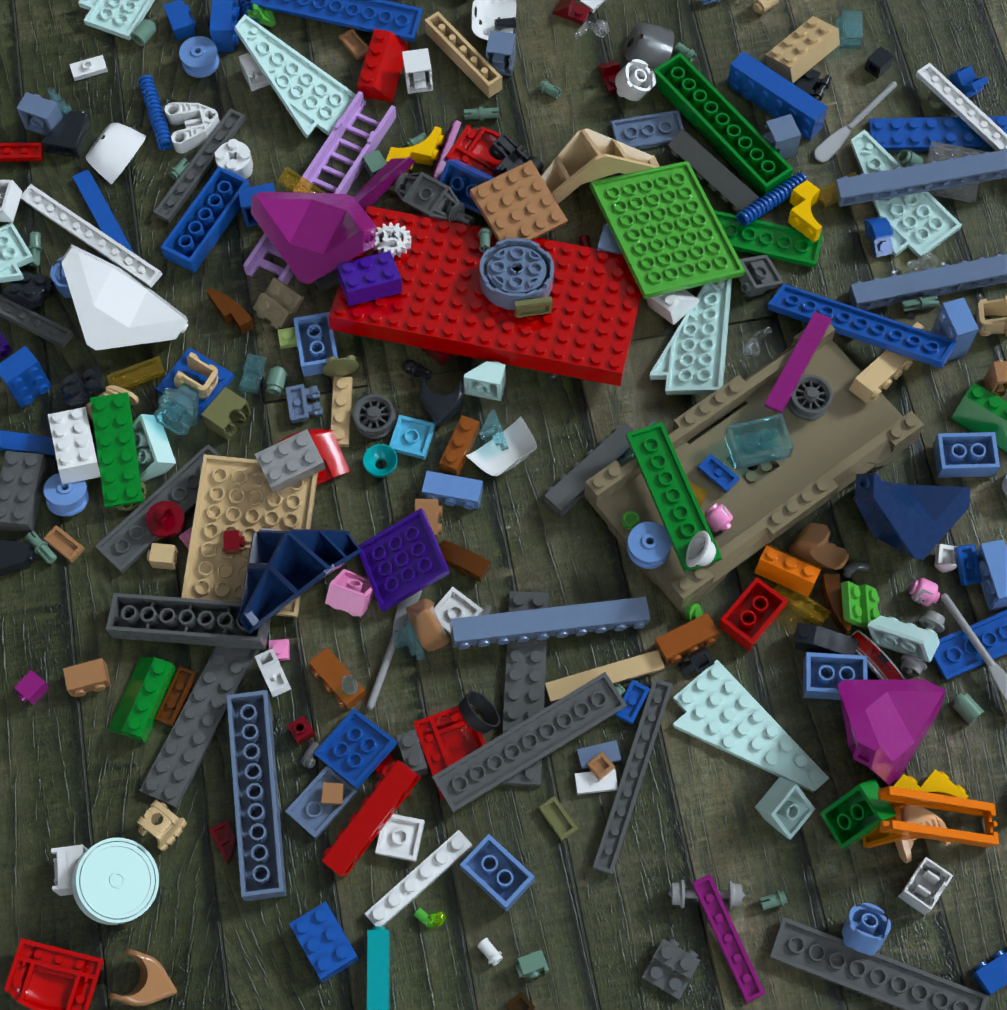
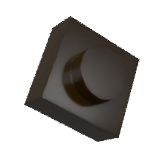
[505,991,536,1010]

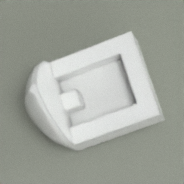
[934,544,957,573]

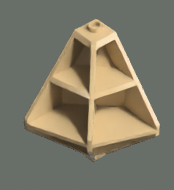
[541,128,660,204]

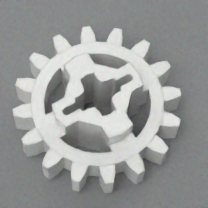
[373,222,412,259]

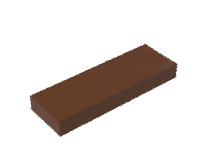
[154,666,198,728]

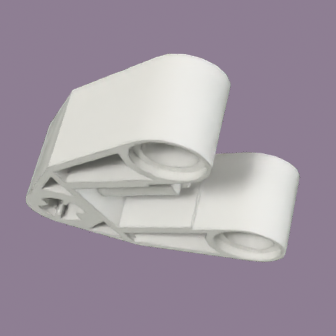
[165,102,220,154]

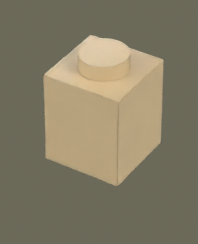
[147,543,178,570]

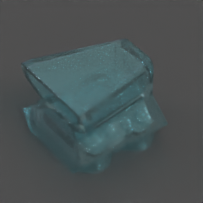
[154,383,199,435]

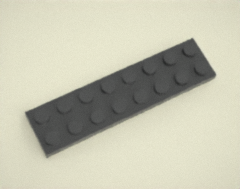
[95,444,221,573]

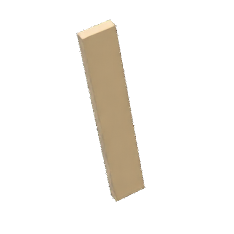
[545,650,665,703]

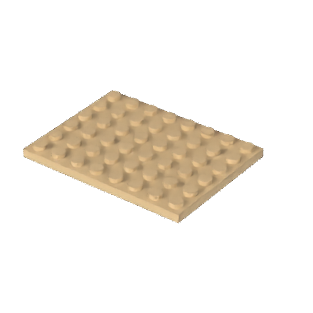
[181,454,318,618]

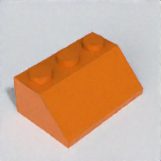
[754,544,822,597]

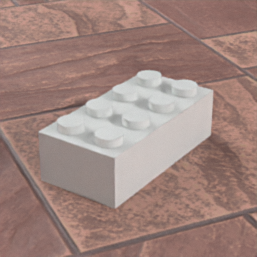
[48,407,101,484]

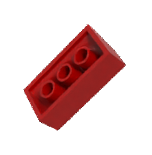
[357,29,409,102]

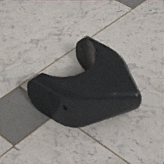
[420,377,465,426]

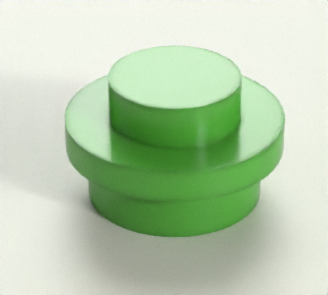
[621,511,641,530]
[685,603,703,621]

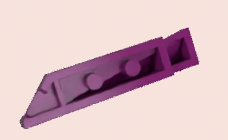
[354,156,415,209]

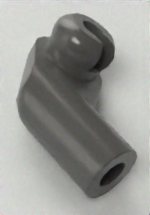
[842,561,870,578]
[301,741,320,768]

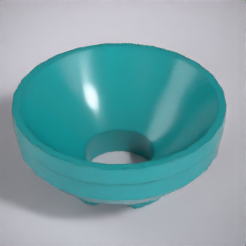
[363,444,398,477]

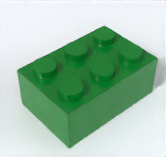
[820,779,897,849]

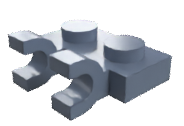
[286,384,323,423]

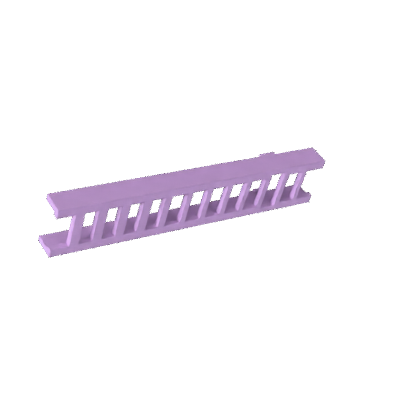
[243,91,397,285]

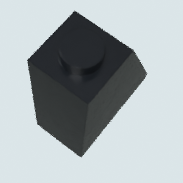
[42,111,91,158]
[0,540,36,577]

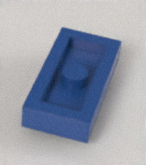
[697,454,740,494]
[953,544,982,586]
[614,680,650,725]

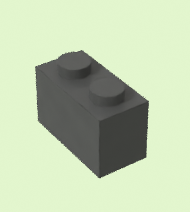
[396,730,428,776]

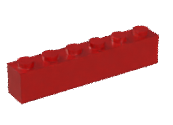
[322,760,421,877]

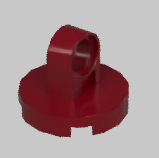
[145,501,185,539]

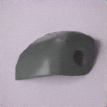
[623,22,675,71]

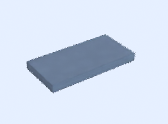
[610,110,684,150]

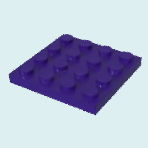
[358,508,450,612]

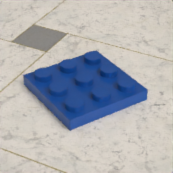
[156,347,235,419]
[313,708,398,789]

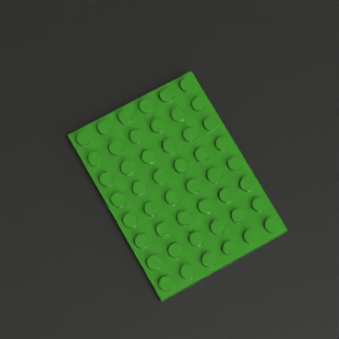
[590,161,745,299]

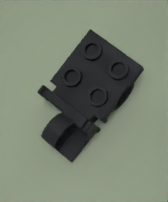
[489,132,544,176]

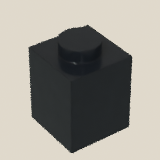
[864,46,894,79]

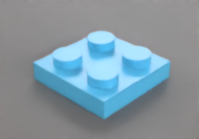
[389,415,436,459]

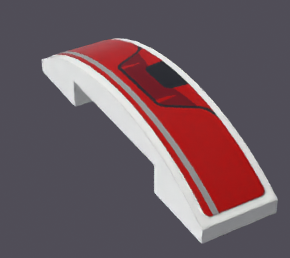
[850,630,906,680]

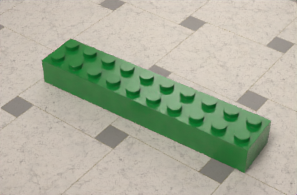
[653,52,793,197]

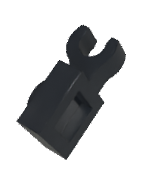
[676,645,715,677]

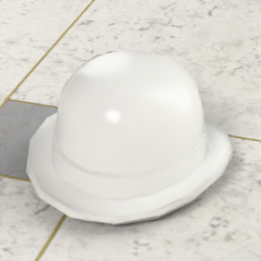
[686,531,716,567]

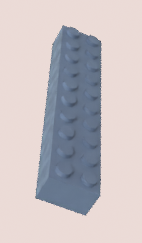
[227,690,287,902]

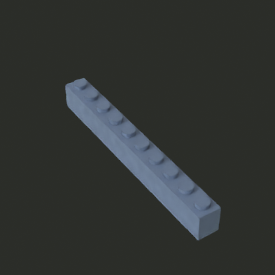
[834,149,1007,207]
[848,254,1007,310]
[450,597,650,649]

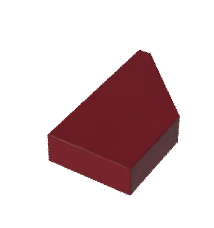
[209,819,237,864]

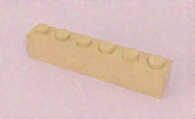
[425,12,502,98]
[849,322,932,404]

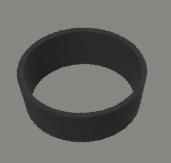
[459,691,500,734]

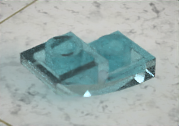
[47,87,72,118]
[239,354,266,394]

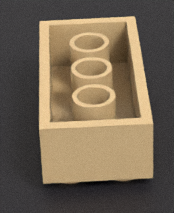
[765,16,840,84]

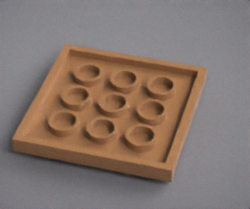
[469,160,568,242]

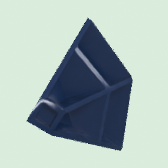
[853,473,970,560]
[238,528,362,634]

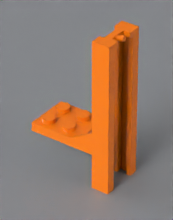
[863,786,999,848]

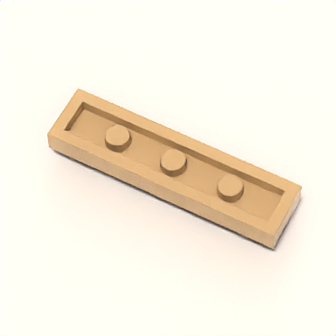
[331,377,353,447]

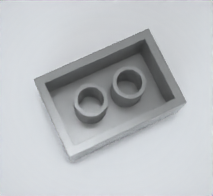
[255,429,326,494]

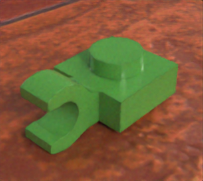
[247,4,276,27]

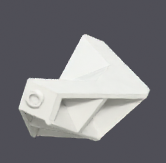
[61,244,188,350]

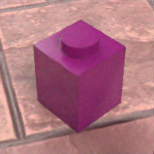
[14,670,50,705]

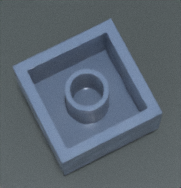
[16,92,63,136]

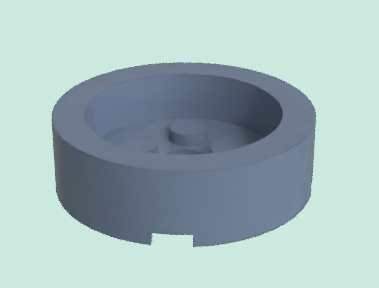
[479,238,554,310]

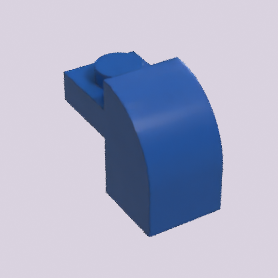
[948,65,988,98]
[864,216,894,258]

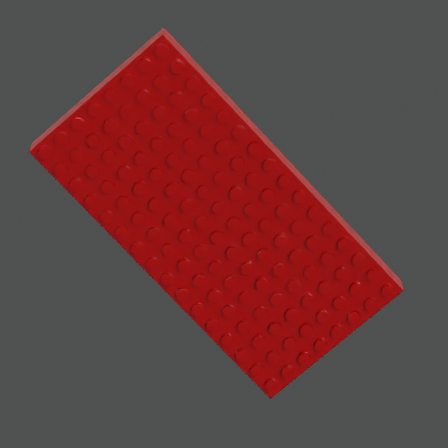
[328,206,642,387]

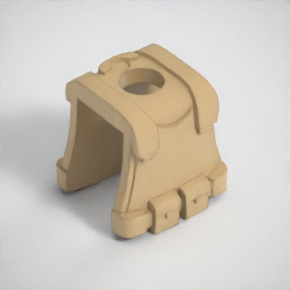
[977,296,1007,336]
[174,352,218,400]
[137,799,187,851]

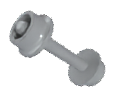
[900,610,945,677]
[668,880,745,909]

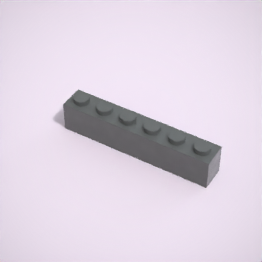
[668,129,760,213]
[544,422,634,518]

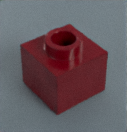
[223,530,245,555]
[287,715,316,746]

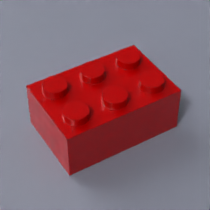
[718,577,788,652]

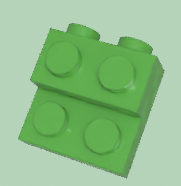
[841,581,880,630]

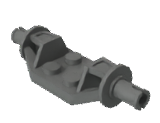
[392,172,475,227]

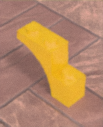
[386,126,444,174]
[788,180,822,242]
[893,769,969,799]

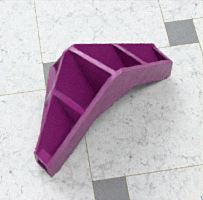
[251,192,376,285]
[837,679,946,786]

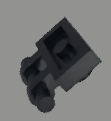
[795,69,832,101]

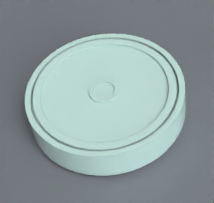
[72,838,159,925]

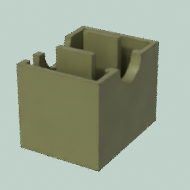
[201,387,251,441]

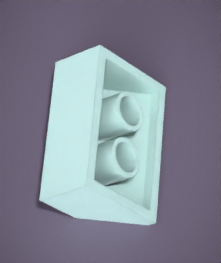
[133,414,176,481]
[867,616,940,663]

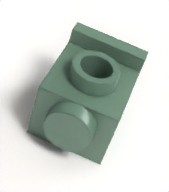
[515,949,549,979]

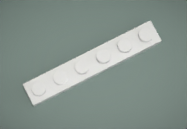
[364,830,473,926]

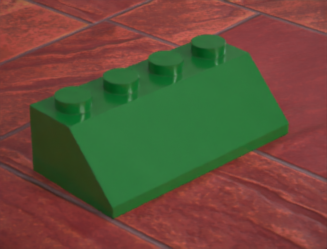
[950,382,1007,454]
[108,657,177,743]

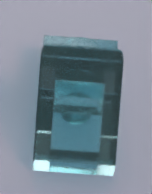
[479,409,509,451]
[395,618,425,661]

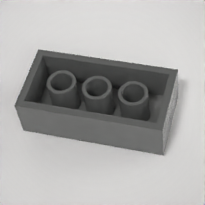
[0,451,49,533]

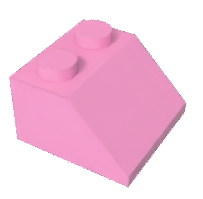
[325,569,374,617]

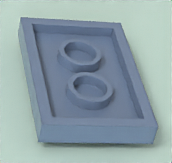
[285,766,358,839]

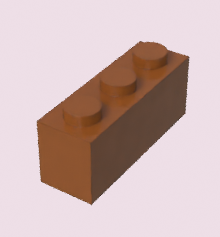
[439,415,480,476]
[654,613,719,665]
[309,647,367,711]

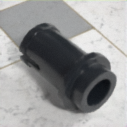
[494,17,516,31]

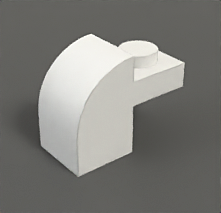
[254,648,291,697]

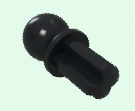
[403,359,432,380]

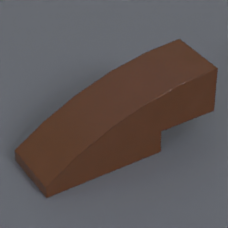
[206,288,255,335]
[439,540,491,583]
[821,574,851,636]

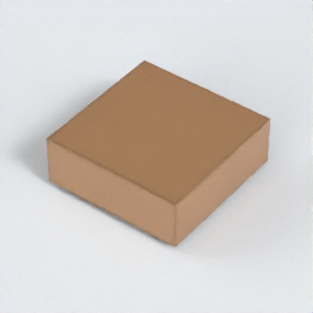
[586,752,615,781]
[321,782,344,805]

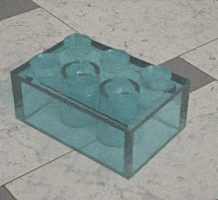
[724,414,794,470]

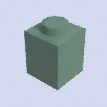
[363,150,387,179]

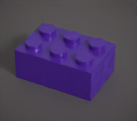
[337,251,402,306]

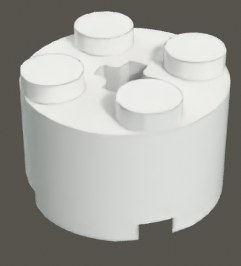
[615,59,656,101]
[215,139,253,179]

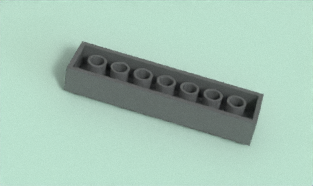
[106,593,271,650]

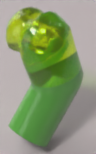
[414,908,446,928]

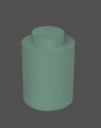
[130,19,157,46]
[952,693,984,725]

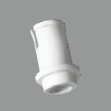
[477,938,503,966]

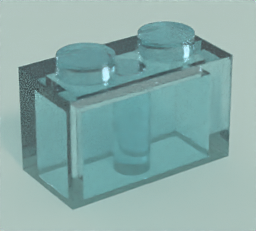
[836,10,863,49]

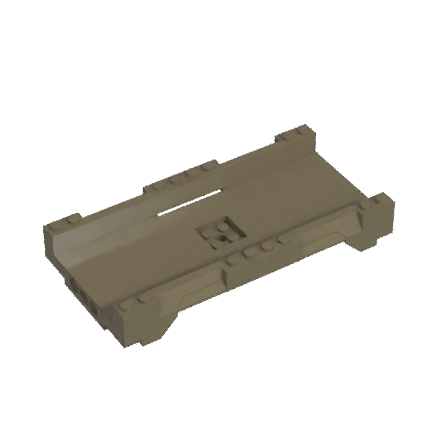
[584,324,924,612]

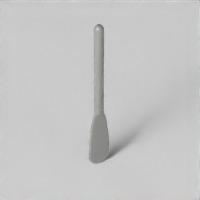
[814,81,897,163]
[366,590,422,710]
[941,593,1007,702]

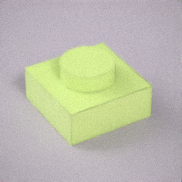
[278,327,298,349]

